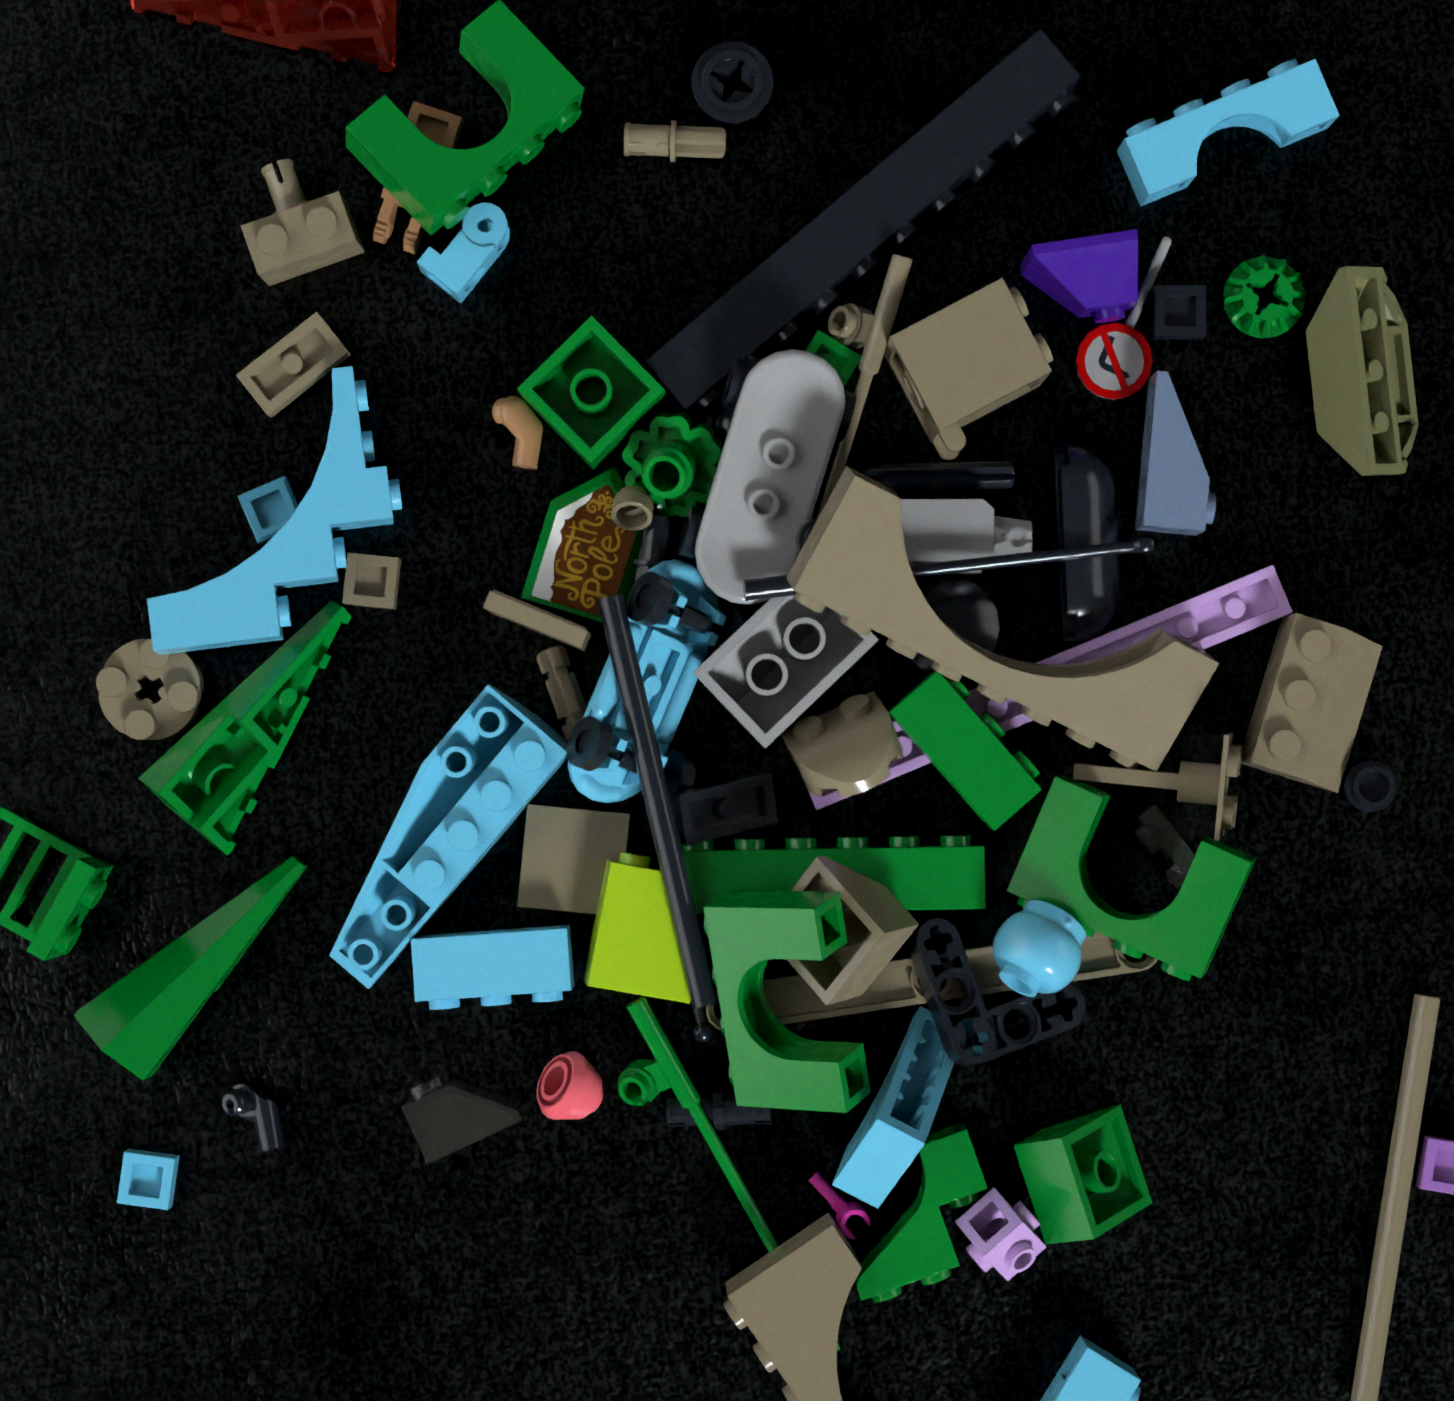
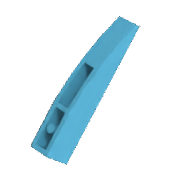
[329,684,567,989]

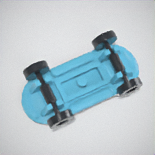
[566,559,751,803]

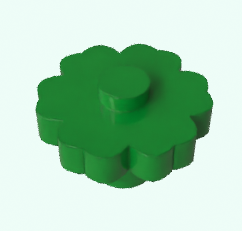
[622,412,724,517]

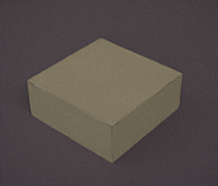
[342,552,401,610]

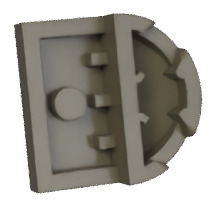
[781,691,903,797]

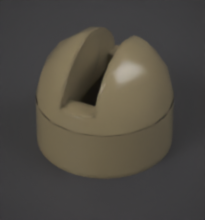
[611,485,654,531]

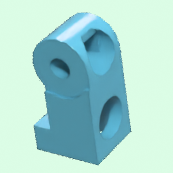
[417,202,510,303]

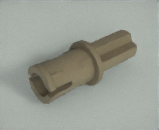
[624,120,726,162]

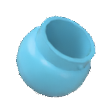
[993,900,1086,997]

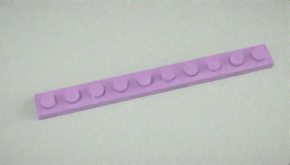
[800,565,1293,810]

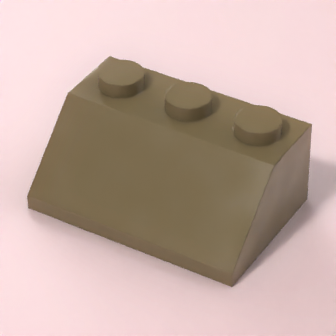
[1241,613,1383,793]

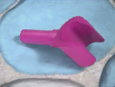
[808,1172,870,1239]

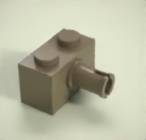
[241,159,365,286]

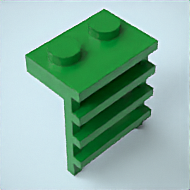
[0,807,114,961]

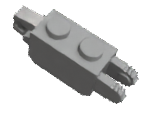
[902,499,1032,575]

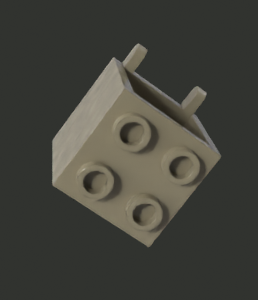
[884,278,1053,461]

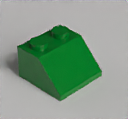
[1014,1105,1152,1245]

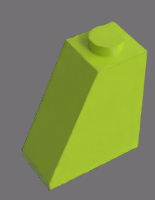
[583,852,691,1004]

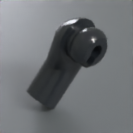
[222,1084,285,1151]

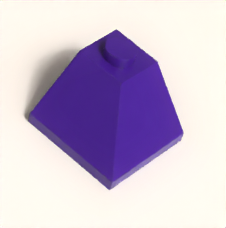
[1020,229,1138,323]

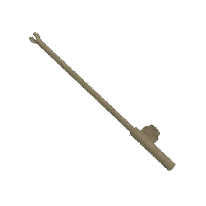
[817,254,913,518]

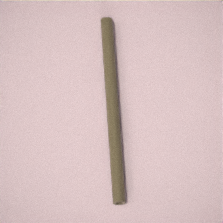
[1350,994,1440,1401]

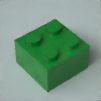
[517,315,666,470]

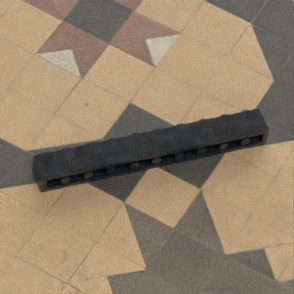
[645,29,1080,414]

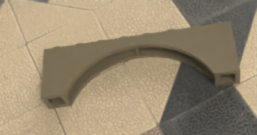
[786,466,1219,772]
[723,1212,862,1401]

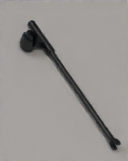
[743,518,1154,601]

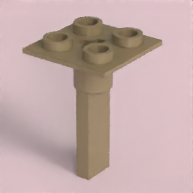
[1073,733,1242,841]

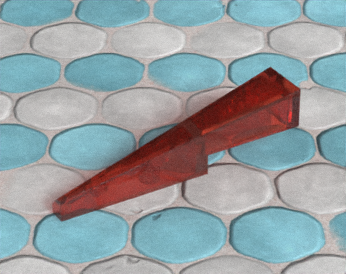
[129,0,397,72]

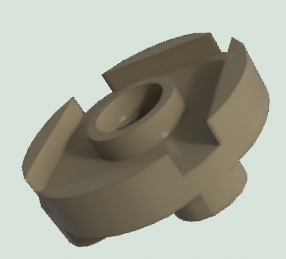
[96,639,204,740]

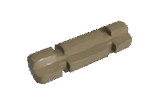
[537,646,587,742]

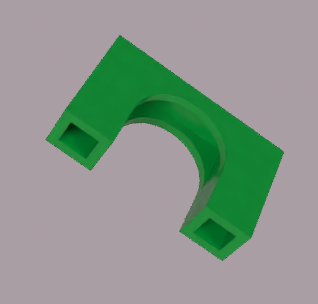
[346,0,585,236]
[1007,774,1256,981]
[703,890,871,1113]

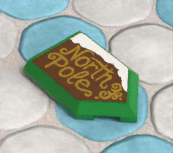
[521,467,642,623]

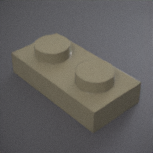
[236,312,351,418]

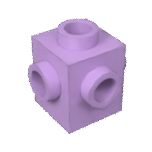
[955,1188,1046,1281]

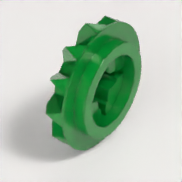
[1223,255,1307,338]

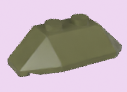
[1306,266,1419,476]

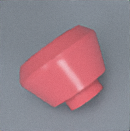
[536,1051,603,1120]

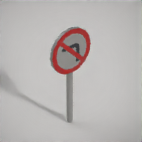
[1076,236,1171,400]

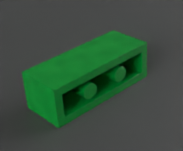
[888,671,1042,831]

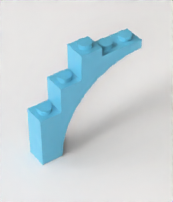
[147,366,402,655]

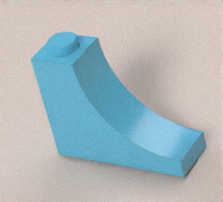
[832,1006,966,1209]

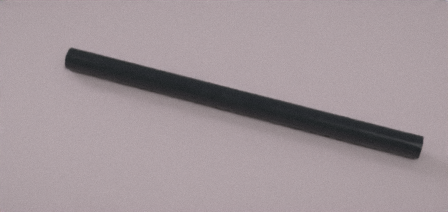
[597,593,718,1008]

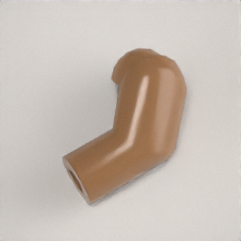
[492,396,543,470]

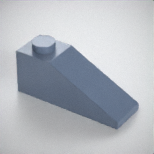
[1135,371,1216,536]

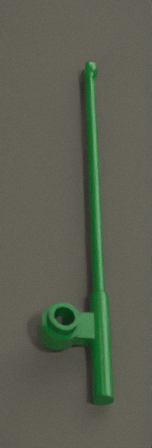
[618,997,840,1352]

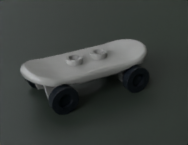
[677,349,856,605]

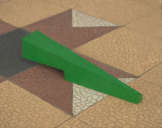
[138,600,352,856]
[74,856,308,1081]

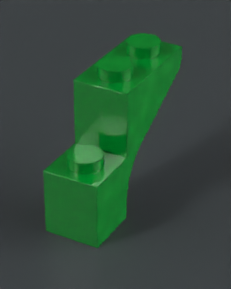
[855,1122,988,1303]

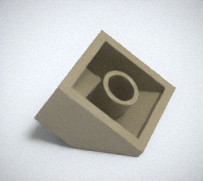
[788,856,919,1006]

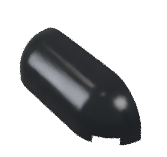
[1053,441,1122,645]

